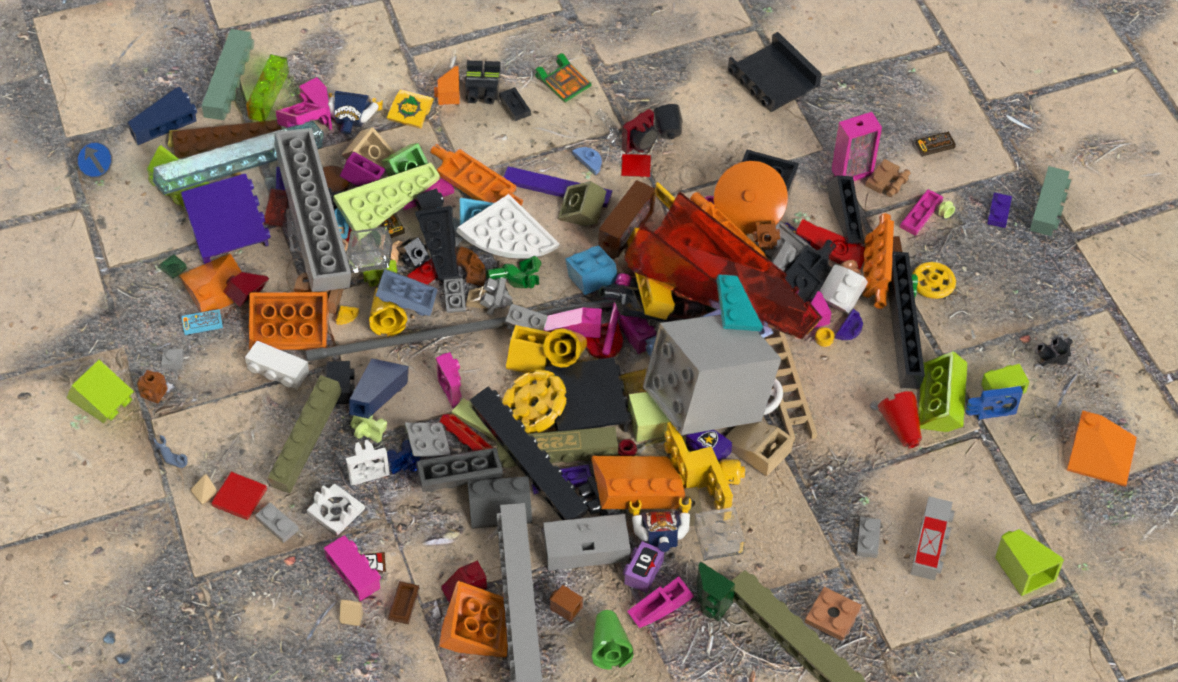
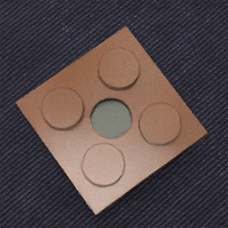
[805,587,862,641]

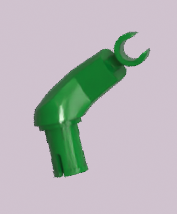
[486,263,539,289]

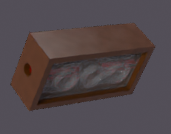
[598,180,656,260]

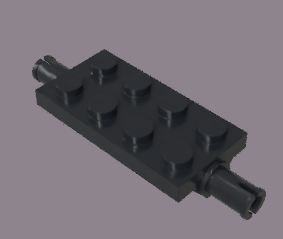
[767,240,836,325]
[599,284,703,322]

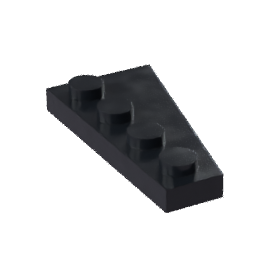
[415,206,459,281]

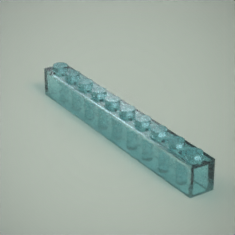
[153,121,324,195]

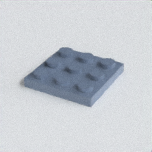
[375,269,438,316]

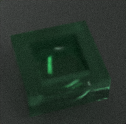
[159,254,187,279]

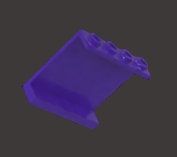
[181,173,271,264]

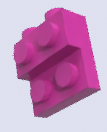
[276,101,326,129]
[436,352,462,409]

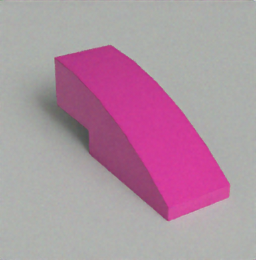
[627,576,694,628]

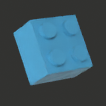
[565,245,617,295]

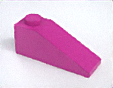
[543,307,602,338]

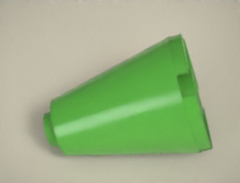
[591,610,634,670]

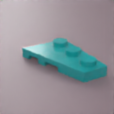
[716,275,763,331]

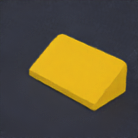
[655,182,688,217]

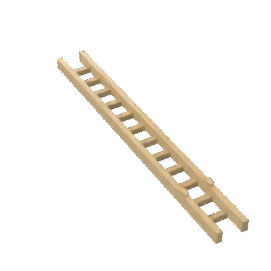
[730,233,817,442]

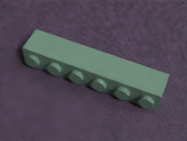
[202,29,254,121]

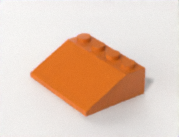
[249,292,329,350]
[591,456,685,509]

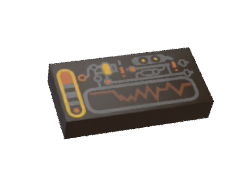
[915,131,956,157]
[380,213,405,239]

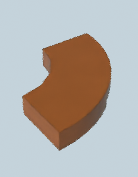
[457,246,486,287]

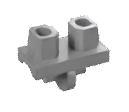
[480,277,512,315]

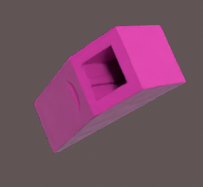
[299,77,332,130]

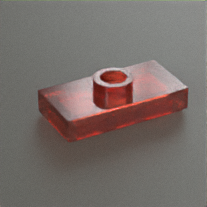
[264,188,288,228]

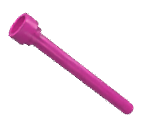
[602,273,631,355]

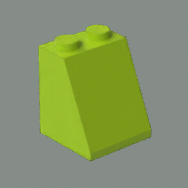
[66,360,134,423]
[995,529,1064,596]

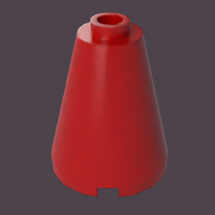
[878,391,922,449]

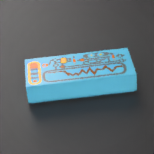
[182,309,223,335]

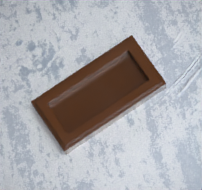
[388,581,420,625]

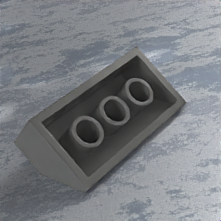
[417,448,503,492]

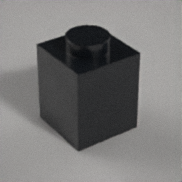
[414,188,444,211]

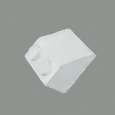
[819,265,868,315]

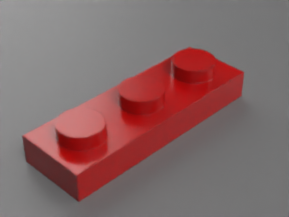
[440,414,493,452]

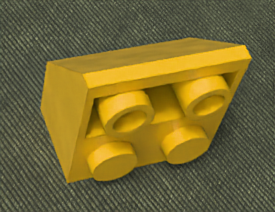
[506,325,551,373]

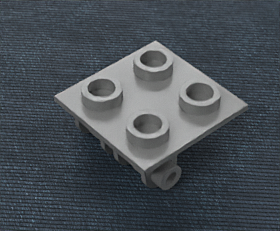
[405,423,451,459]

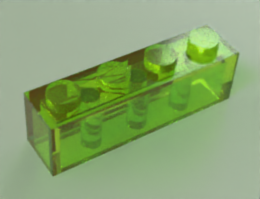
[246,54,289,122]

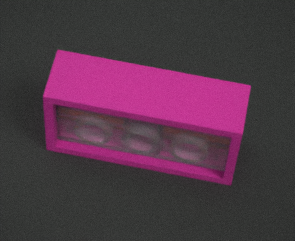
[831,112,882,181]

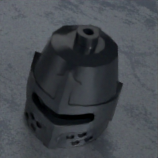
[653,104,683,140]

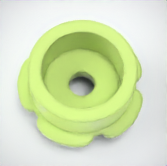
[938,201,955,218]

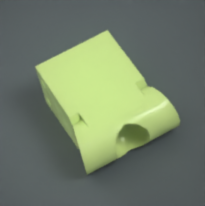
[627,392,687,442]

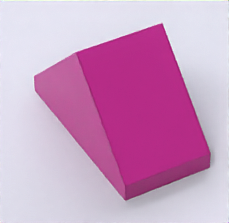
[801,291,831,331]

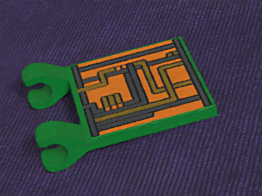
[535,53,592,103]

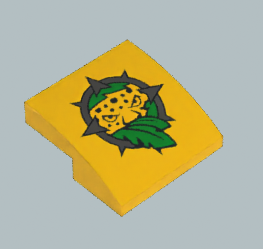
[387,89,434,129]

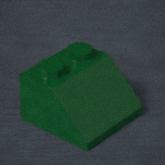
[696,562,735,621]

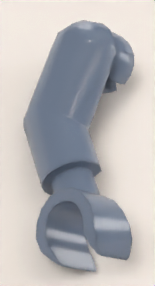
[154,435,188,468]

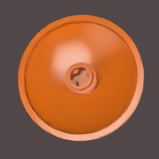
[714,161,788,235]

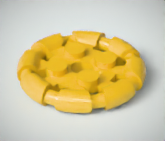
[502,370,566,434]

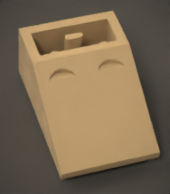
[725,422,794,476]

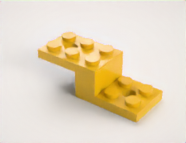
[664,422,733,519]

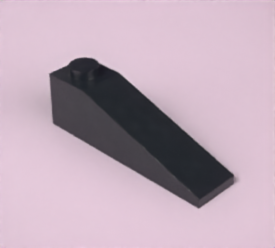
[827,175,865,245]

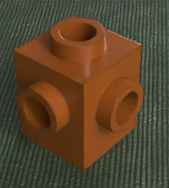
[753,220,780,250]
[137,370,168,404]

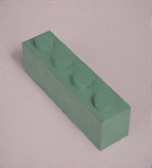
[1030,166,1071,236]

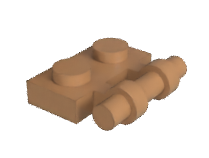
[865,159,911,197]

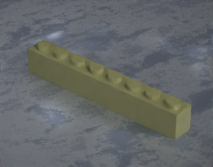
[732,570,866,682]

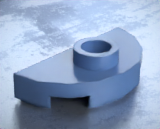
[572,147,602,176]

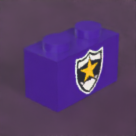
[686,430,732,464]

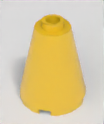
[369,287,407,336]
[543,328,587,368]

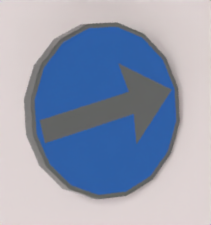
[77,142,113,178]

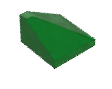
[519,256,542,275]

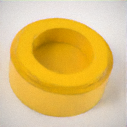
[815,327,834,347]

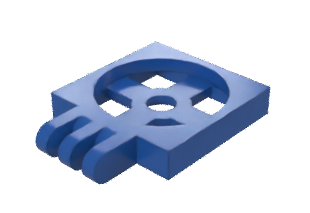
[965,386,1023,420]

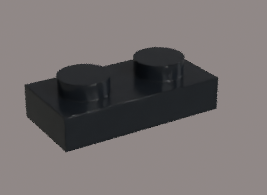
[499,87,531,121]

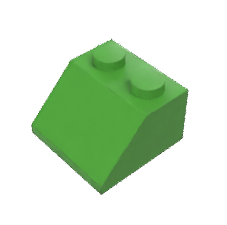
[381,143,428,177]

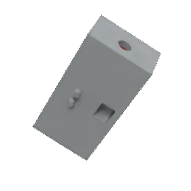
[543,514,630,570]

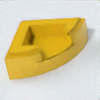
[336,305,359,325]

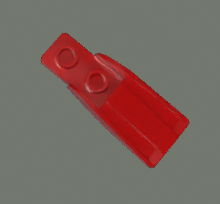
[795,219,865,270]

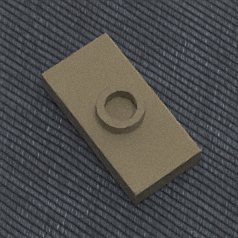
[681,487,704,527]

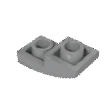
[444,278,466,313]

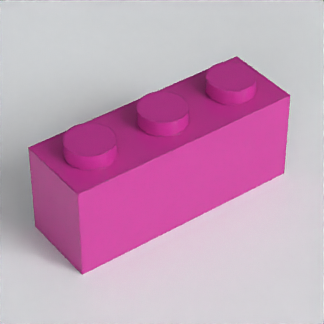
[324,535,381,601]

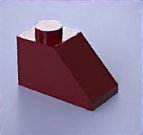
[223,272,269,307]
[441,560,487,604]

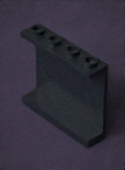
[728,32,822,112]
[545,357,632,432]

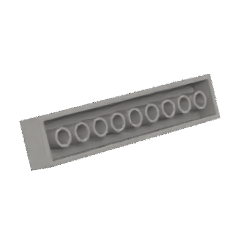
[274,128,351,292]
[497,503,542,682]

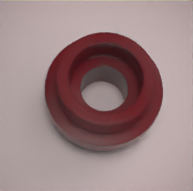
[618,439,637,456]

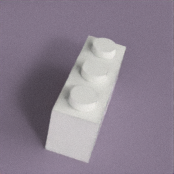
[245,341,309,390]

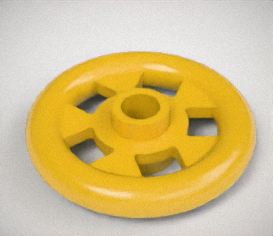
[912,262,956,299]

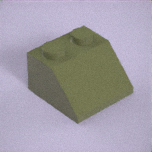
[558,181,607,226]

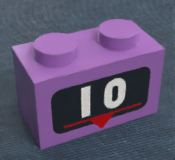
[623,541,664,593]

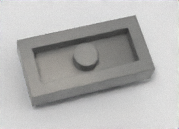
[255,502,299,543]
[857,517,881,558]

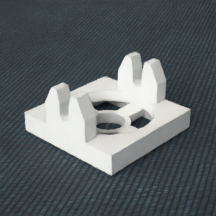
[346,440,390,485]
[307,483,365,536]

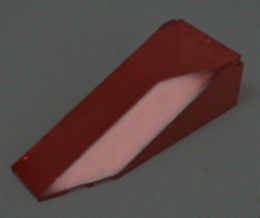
[624,192,822,340]

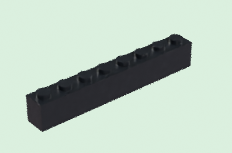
[888,251,925,389]
[469,386,588,521]

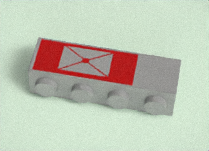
[911,496,955,580]

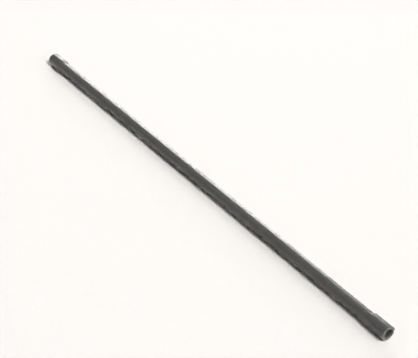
[306,280,717,361]

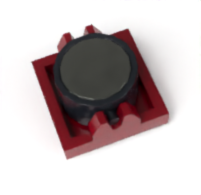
[622,109,658,154]

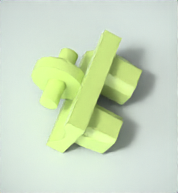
[350,415,387,443]

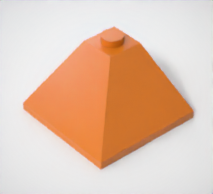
[179,253,242,313]
[1067,410,1137,487]
[439,581,508,657]

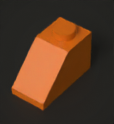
[434,66,460,105]

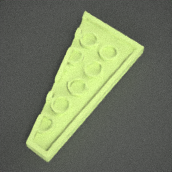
[333,163,440,240]

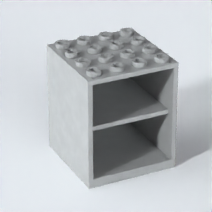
[643,315,781,435]

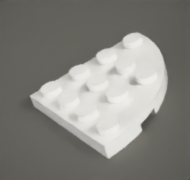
[456,194,559,258]

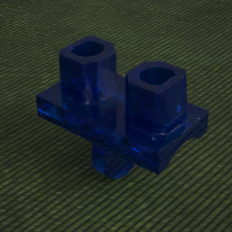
[387,439,422,475]

